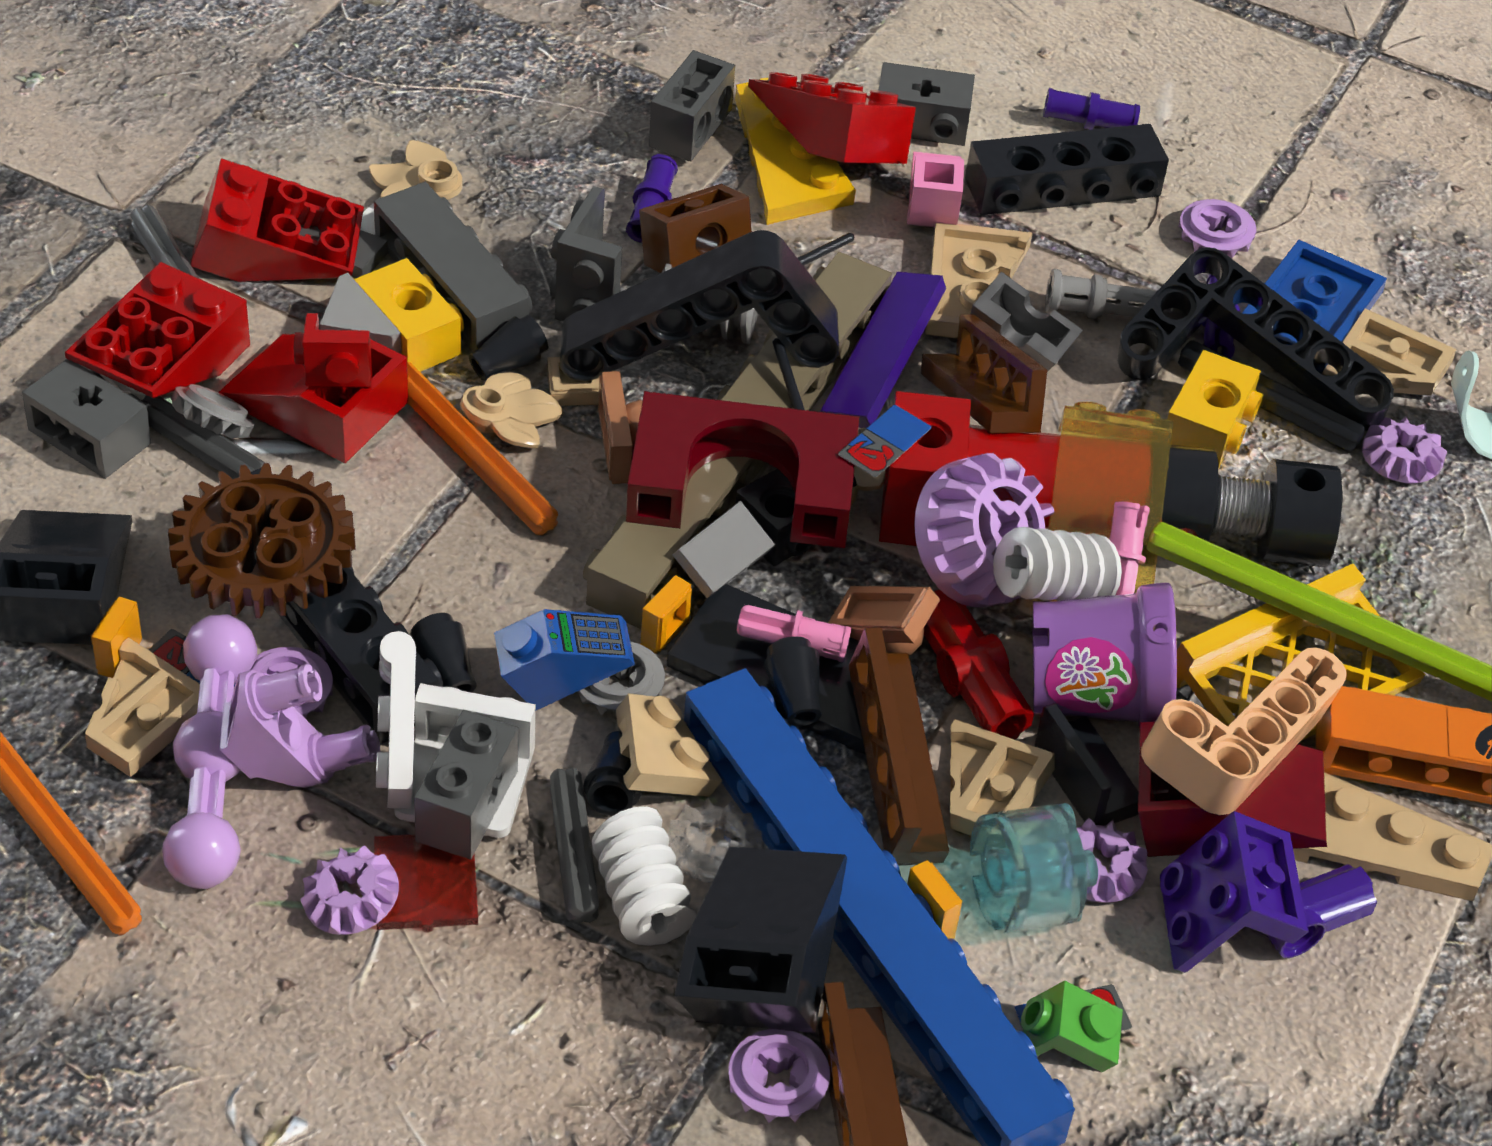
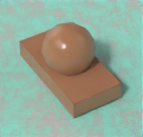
[598,371,642,484]
[828,586,940,655]

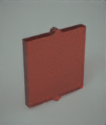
[374,834,478,932]

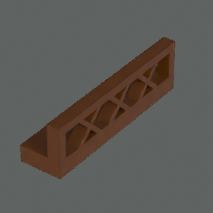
[921,314,1048,433]
[848,628,949,864]
[818,982,908,1146]

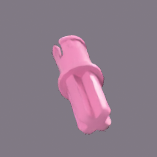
[1109,502,1150,595]
[737,605,851,663]

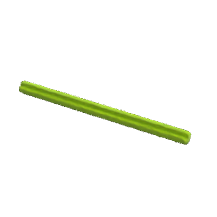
[1146,522,1492,702]

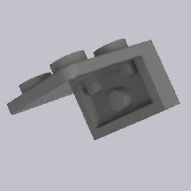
[550,186,622,322]

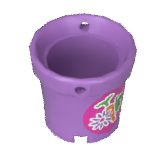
[1032,583,1177,727]

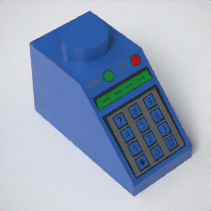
[494,609,635,711]

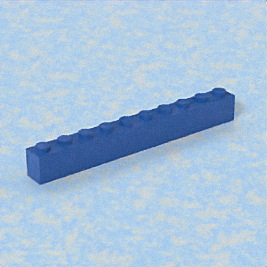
[684,668,1075,1146]

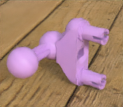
[162,614,380,889]

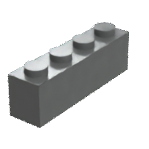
[374,181,533,352]

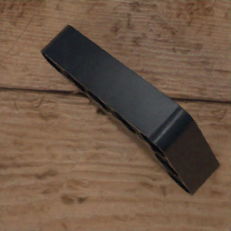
[560,230,839,381]
[1117,247,1394,431]

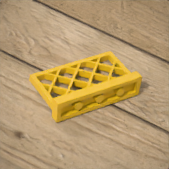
[1177,563,1426,741]

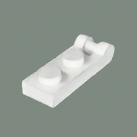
[376,631,416,809]

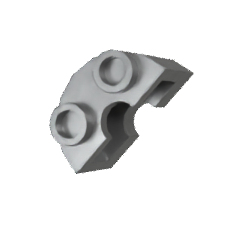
[970,272,1083,371]

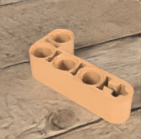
[1141,648,1347,815]

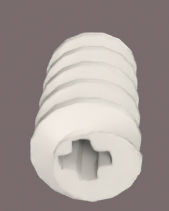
[993,526,1122,601]
[592,807,696,946]

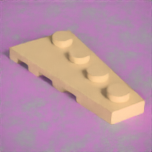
[1293,772,1492,901]

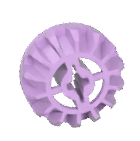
[915,453,1054,607]

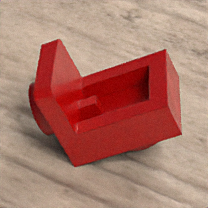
[294,313,372,387]

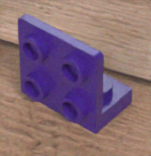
[1160,811,1309,973]

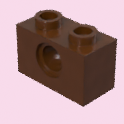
[639,184,752,273]

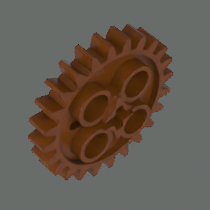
[168,463,356,618]

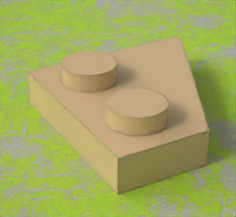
[1322,308,1456,395]
[85,637,200,777]
[616,693,722,797]
[950,719,1055,848]

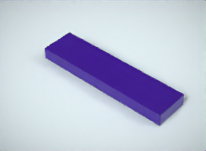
[820,272,946,429]

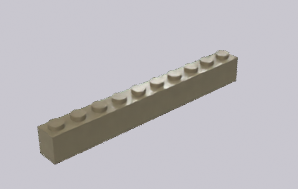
[583,251,892,629]

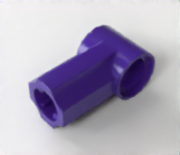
[1266,864,1377,958]

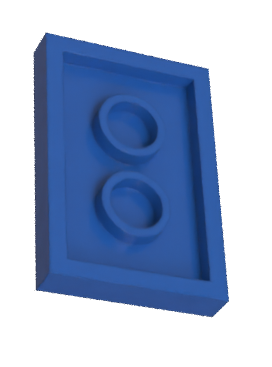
[1242,239,1387,374]

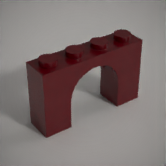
[626,391,860,548]

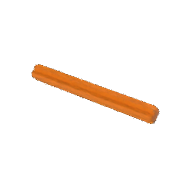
[407,361,558,535]
[0,731,142,935]

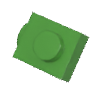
[1021,980,1123,1072]

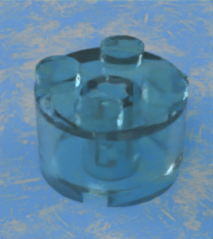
[970,803,1098,933]

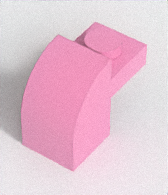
[907,152,964,227]

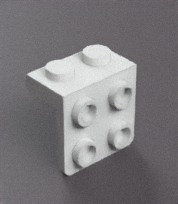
[394,683,536,838]

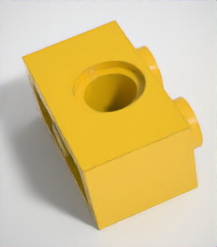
[354,258,464,372]
[1161,350,1263,469]

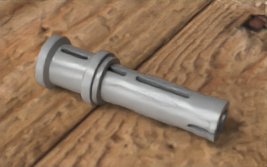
[1045,269,1186,320]

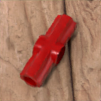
[924,590,1034,740]

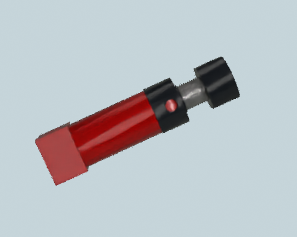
[879,391,1343,568]

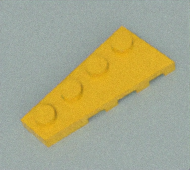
[735,78,856,225]

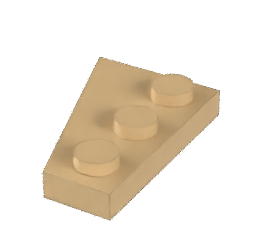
[925,223,1033,338]

